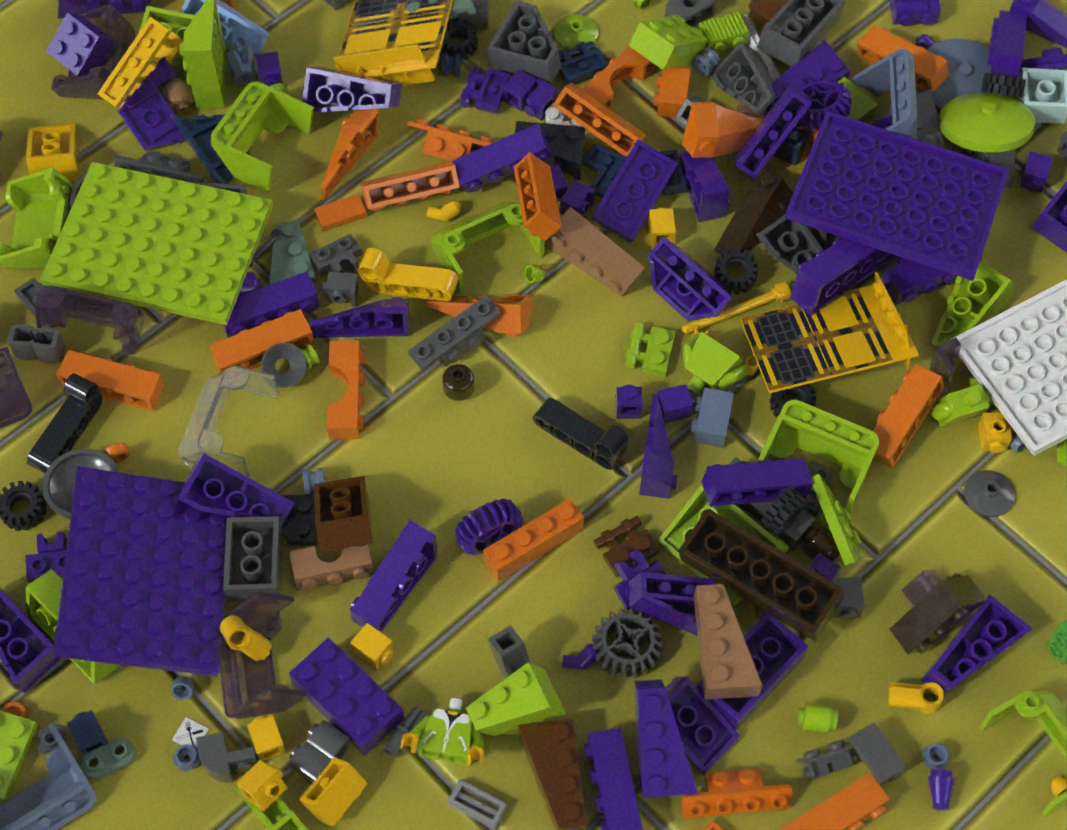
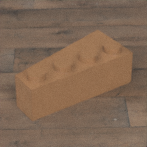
[544,207,645,296]
[694,584,762,699]

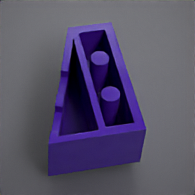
[629,572,714,636]

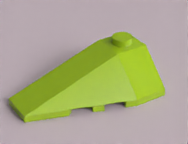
[932,261,1016,357]

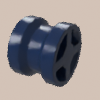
[441,53,461,77]

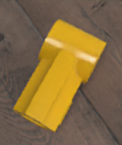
[220,615,272,661]
[888,682,944,714]

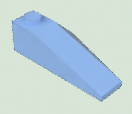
[180,0,270,54]

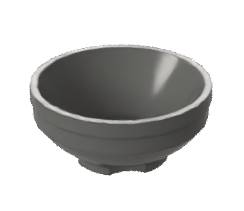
[261,343,307,388]

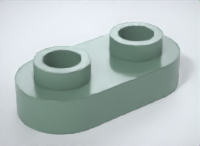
[81,739,136,780]

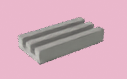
[447,779,508,830]

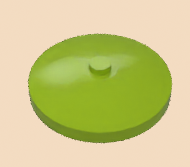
[939,92,1035,153]

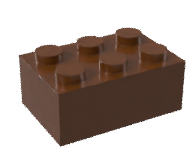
[314,476,373,552]

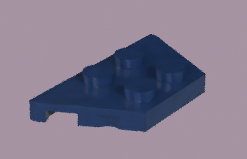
[174,114,250,184]

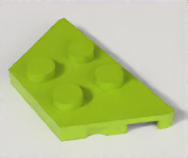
[811,474,861,567]

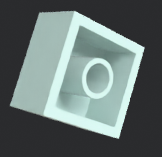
[1017,68,1067,124]

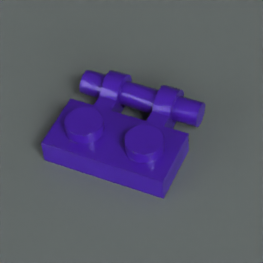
[460,67,510,114]

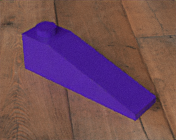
[1009,0,1067,48]
[310,297,410,338]
[639,395,678,499]
[178,452,294,525]

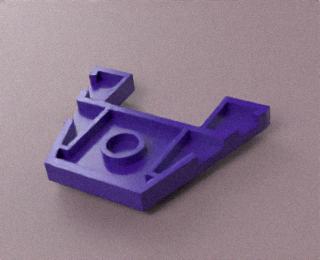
[118,57,204,151]

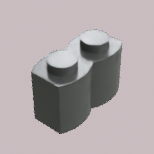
[7,324,66,363]
[290,720,351,783]

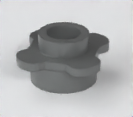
[38,726,66,754]

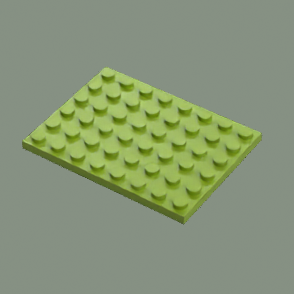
[40,162,273,325]

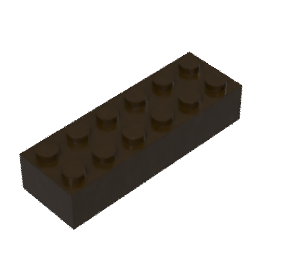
[678,508,844,642]

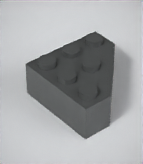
[487,1,561,83]

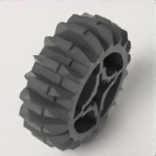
[592,607,664,679]

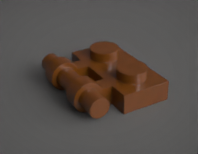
[593,516,660,578]

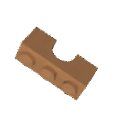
[289,544,374,590]

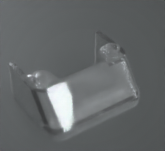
[178,366,279,477]

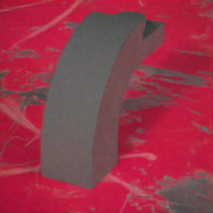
[488,625,546,719]

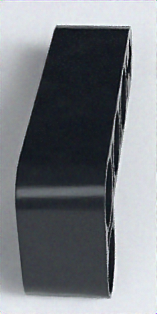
[27,373,103,473]
[532,398,628,470]

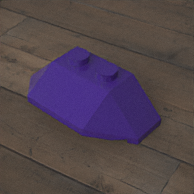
[648,236,733,321]

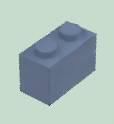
[691,388,734,448]

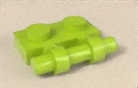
[625,322,676,377]

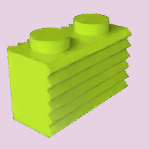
[698,11,750,54]

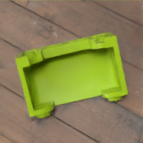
[0,168,74,269]

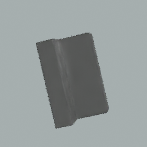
[848,723,907,783]

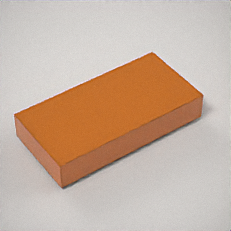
[314,194,367,231]

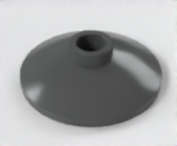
[964,470,1015,517]

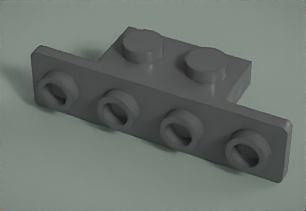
[114,151,204,183]
[408,296,500,370]

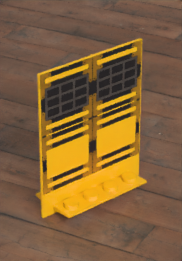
[333,0,453,86]
[740,272,919,393]

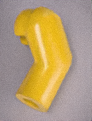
[427,200,461,222]

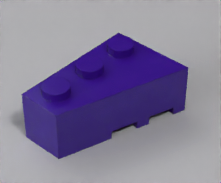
[680,151,730,222]

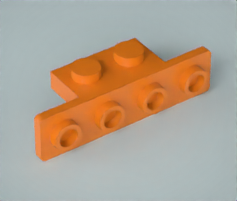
[407,118,494,162]
[682,768,792,818]

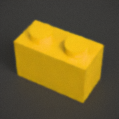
[299,757,368,827]

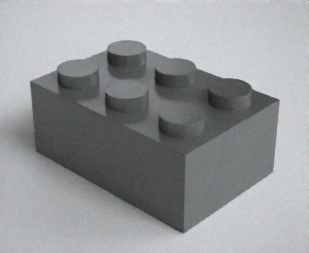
[223,516,282,602]

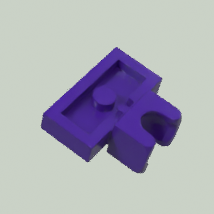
[25,531,67,583]
[613,550,666,610]

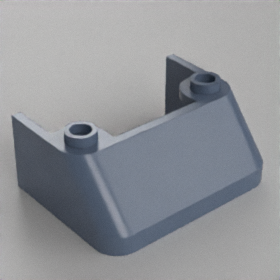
[853,48,917,139]
[0,722,96,830]

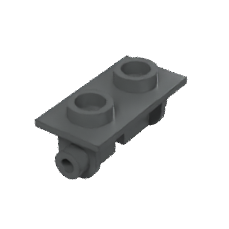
[796,740,857,780]

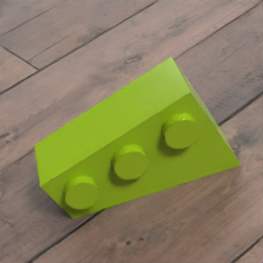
[466,662,566,737]

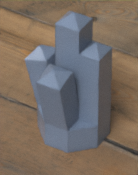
[226,42,257,86]

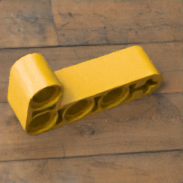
[358,248,459,301]

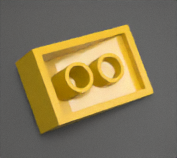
[26,123,79,182]

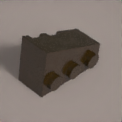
[890,575,987,654]

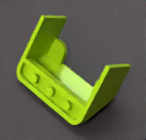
[211,82,314,193]
[431,202,545,294]
[758,400,879,514]
[980,689,1067,817]

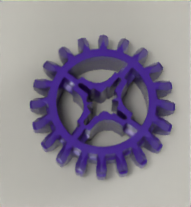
[796,78,852,132]
[455,499,523,555]

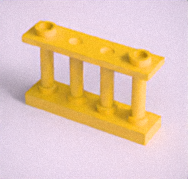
[97,17,184,109]

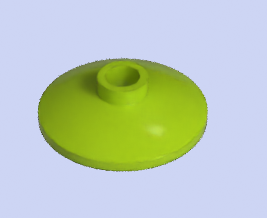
[554,14,598,50]

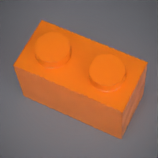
[653,67,691,118]

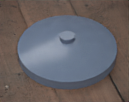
[916,39,1003,114]

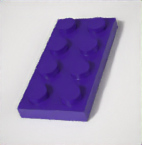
[591,140,678,243]

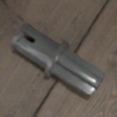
[383,707,427,758]

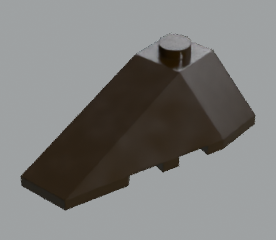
[714,169,793,254]

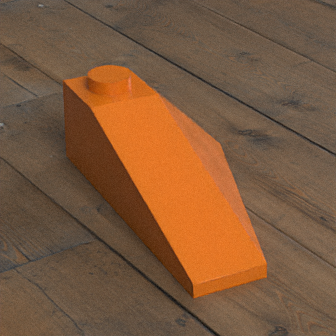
[682,102,763,158]
[321,109,380,200]
[427,294,534,337]

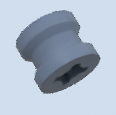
[692,48,721,77]
[303,468,325,495]

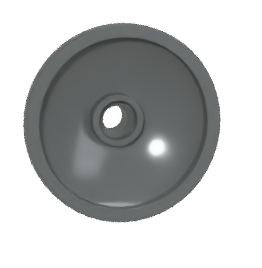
[42,449,119,519]

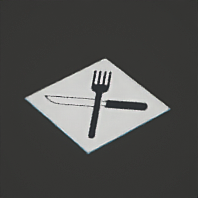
[172,717,209,747]

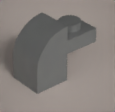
[196,732,258,782]

